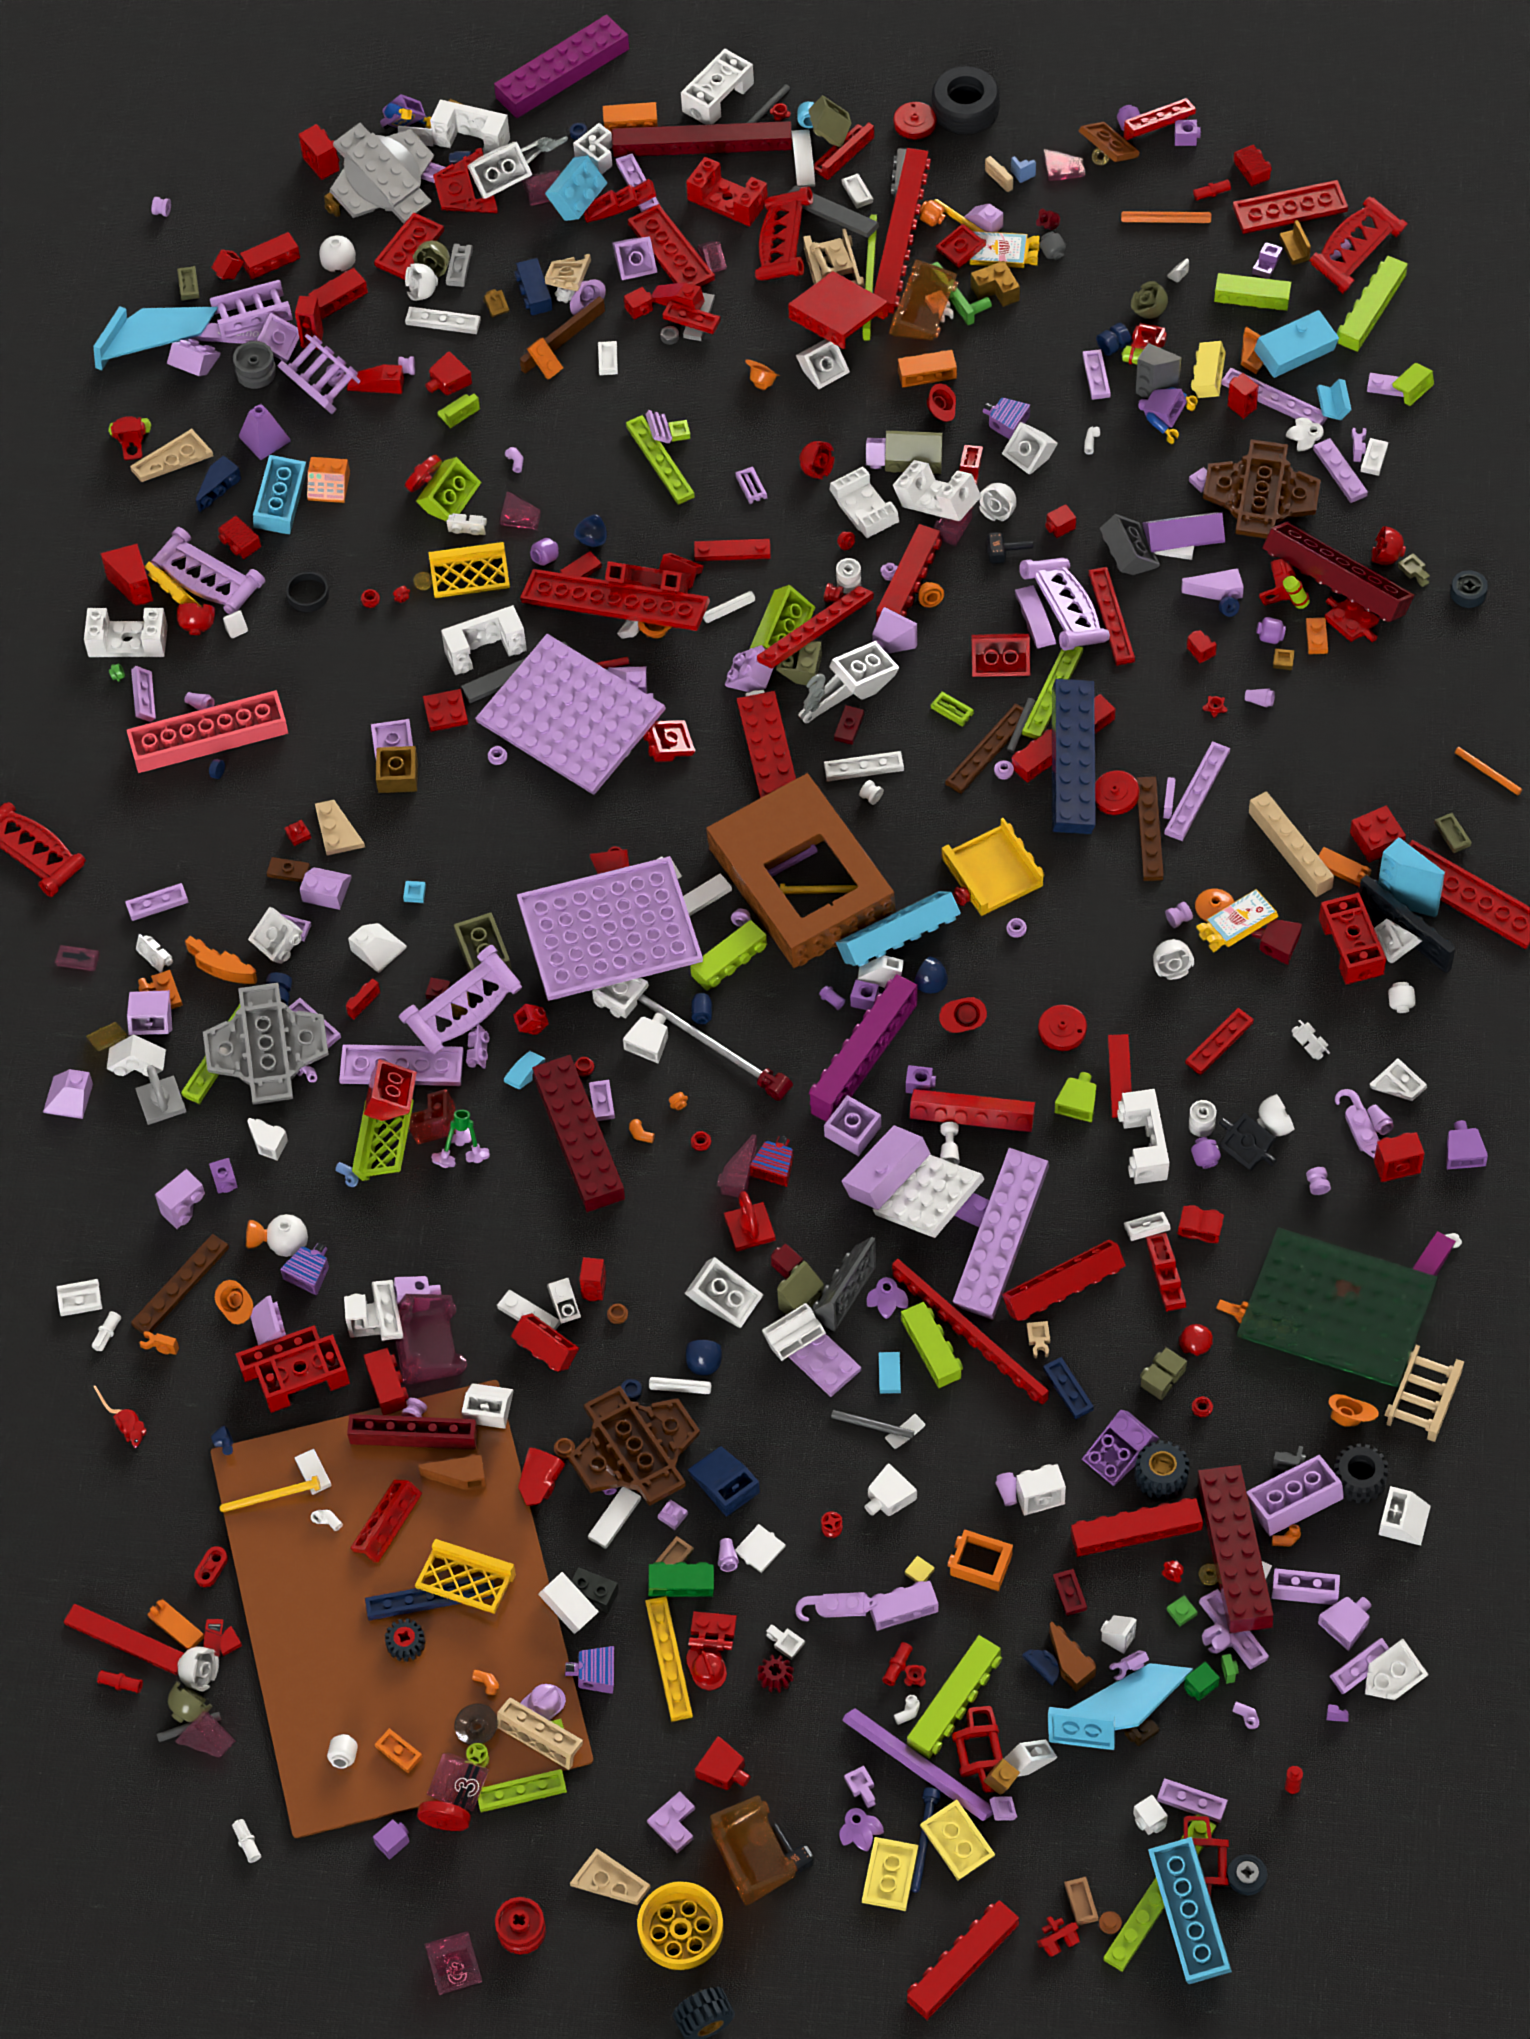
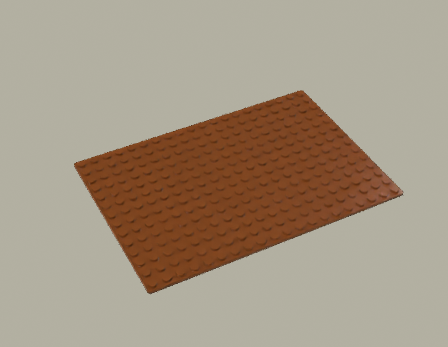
[211,1380,594,1838]

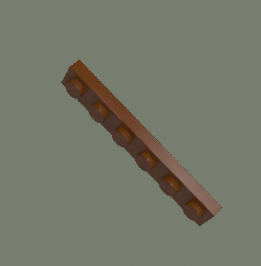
[1136,777,1163,881]
[131,1234,229,1334]

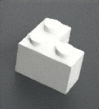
[573,123,613,174]
[107,1034,166,1077]
[344,1294,380,1338]

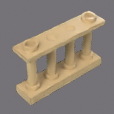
[803,229,865,288]
[1385,1345,1464,1442]

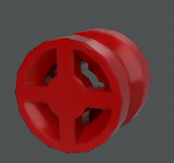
[824,583,844,603]
[821,1511,843,1538]

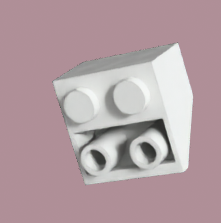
[462,1383,514,1429]
[1379,1486,1430,1546]

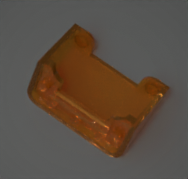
[889,259,958,341]
[710,1795,797,1906]

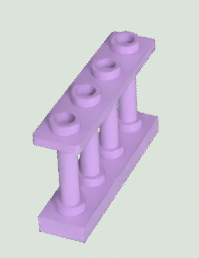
[210,280,293,339]
[277,334,360,414]

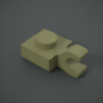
[1398,553,1430,587]

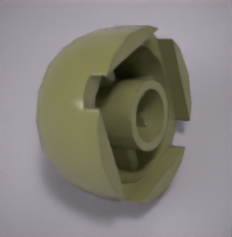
[413,240,450,277]
[1131,281,1168,319]
[168,1681,212,1723]

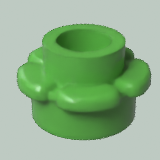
[109,663,125,682]

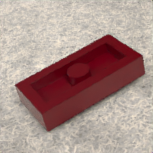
[834,705,864,745]
[1053,1569,1087,1616]

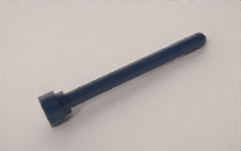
[911,1788,941,1893]

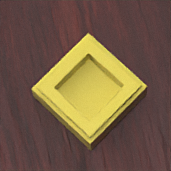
[905,1556,935,1582]

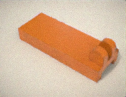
[1318,847,1371,887]
[148,1599,204,1650]

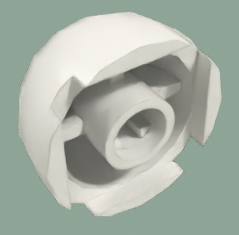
[319,235,356,272]
[405,263,438,301]
[978,483,1016,522]
[1153,939,1194,980]
[1257,1094,1294,1136]
[267,1214,308,1257]
[177,1646,219,1691]

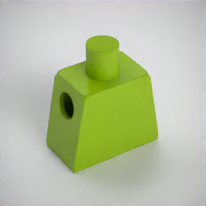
[1055,1072,1096,1123]

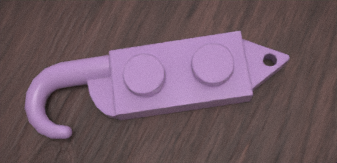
[1335,1089,1380,1158]
[795,1592,879,1621]

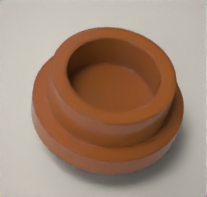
[607,1304,628,1324]
[554,1438,575,1459]
[1099,1911,1122,1934]

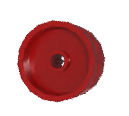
[495,1897,546,1955]

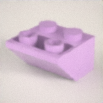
[167,339,220,376]
[725,645,773,692]
[127,990,172,1035]
[250,1295,286,1345]

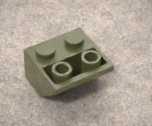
[808,95,851,148]
[777,641,822,686]
[777,1261,824,1314]

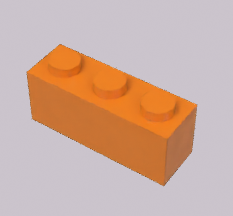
[603,102,658,133]
[898,350,957,388]

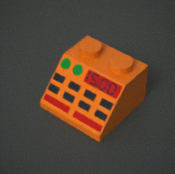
[307,457,350,503]

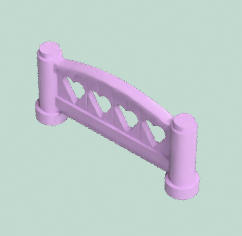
[151,527,265,614]
[1020,558,1110,651]
[399,945,522,1055]

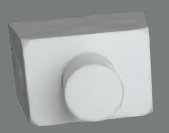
[623,1013,668,1063]
[864,1463,917,1516]

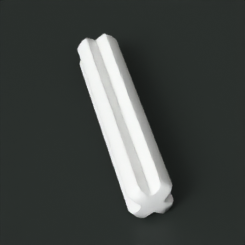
[703,591,755,623]
[649,1377,711,1394]

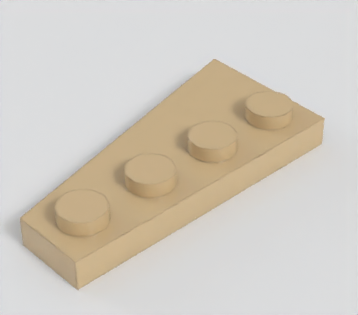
[130,429,213,482]

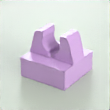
[658,1499,688,1530]

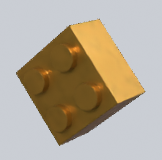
[376,746,418,793]

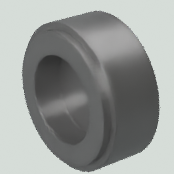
[660,326,679,345]

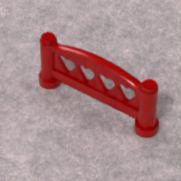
[755,186,813,281]
[1309,196,1408,294]
[0,802,86,897]

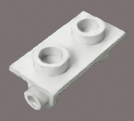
[398,126,433,146]
[447,513,487,535]
[136,934,173,973]
[1292,1020,1330,1060]

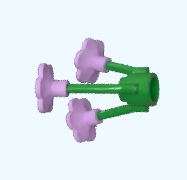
[431,1110,490,1168]

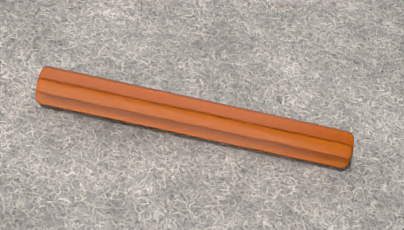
[1121,211,1211,223]

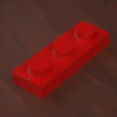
[662,301,720,334]

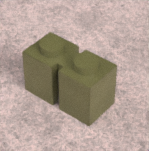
[1140,1347,1187,1400]

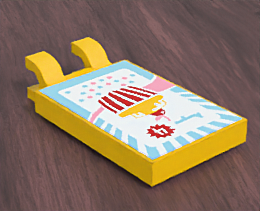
[970,231,1040,268]
[1196,889,1278,953]

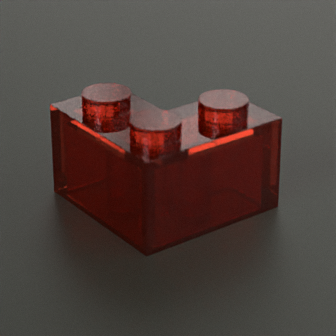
[409,1089,456,1144]

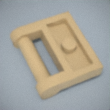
[810,238,853,278]

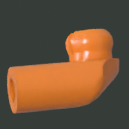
[629,1119,655,1143]
[1272,1524,1301,1547]
[472,1670,499,1695]

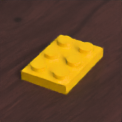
[145,562,201,607]

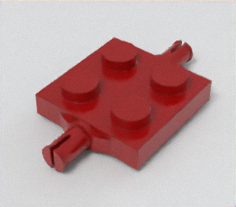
[1324,596,1379,643]

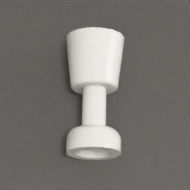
[940,1122,960,1165]

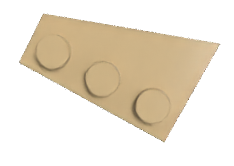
[315,800,365,856]

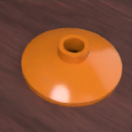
[1195,889,1234,922]

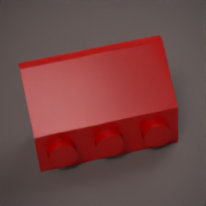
[971,634,1030,677]
[363,1059,417,1121]

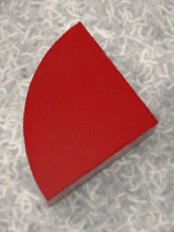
[220,1626,242,1656]

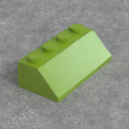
[750,585,815,649]

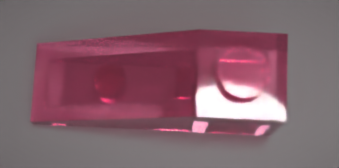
[718,1134,757,1197]

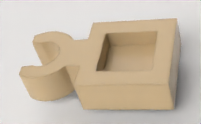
[1027,1321,1050,1358]

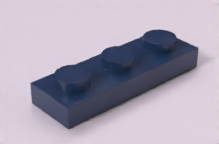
[1043,1357,1094,1420]

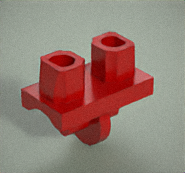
[1036,1916,1080,1957]

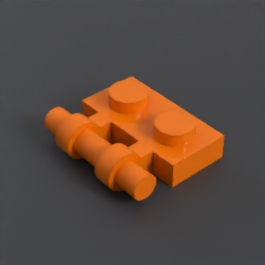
[138,970,183,1009]

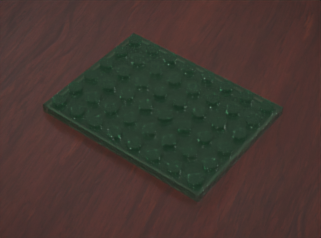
[1237,1228,1438,1387]

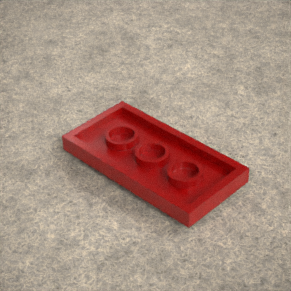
[374,212,444,280]

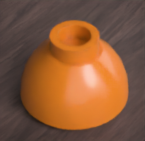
[918,582,944,608]
[246,1220,267,1249]

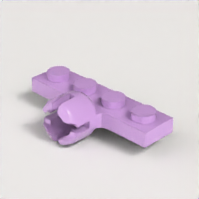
[1199,1589,1269,1670]

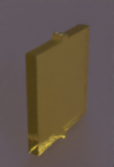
[86,1022,128,1051]

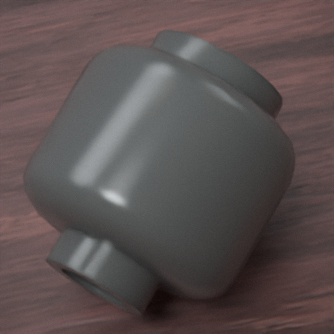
[1040,231,1067,260]

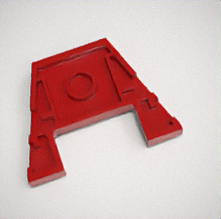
[433,148,498,213]

